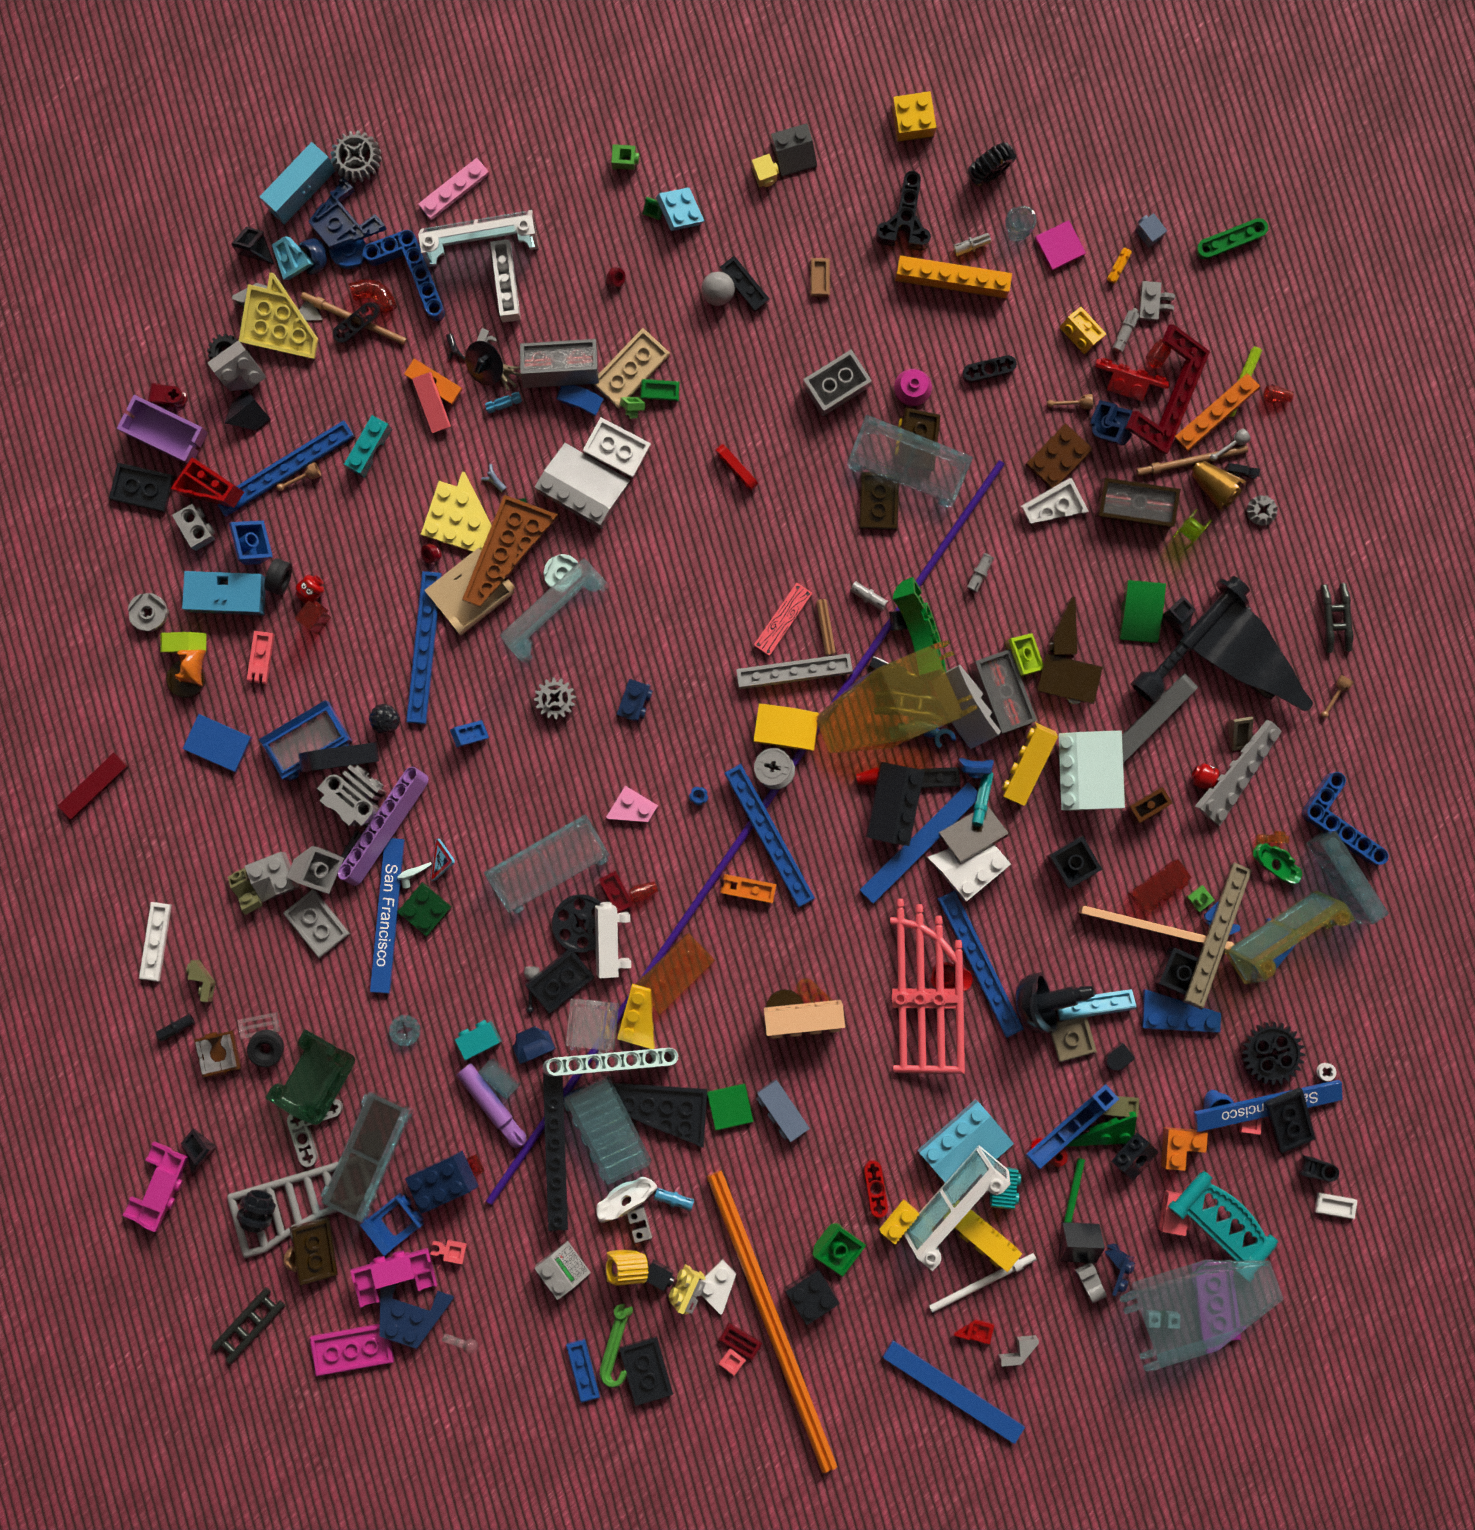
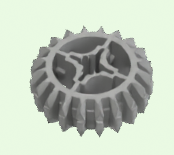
[330,130,382,183]

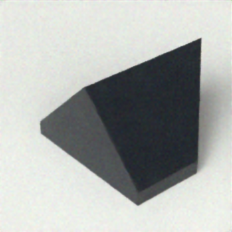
[232,227,274,264]
[225,390,271,431]
[1162,596,1196,638]
[181,1128,217,1177]

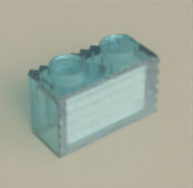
[478,1058,520,1099]

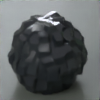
[369,704,400,734]

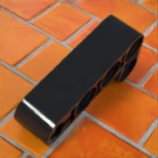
[298,742,379,773]

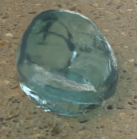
[1005,206,1037,242]

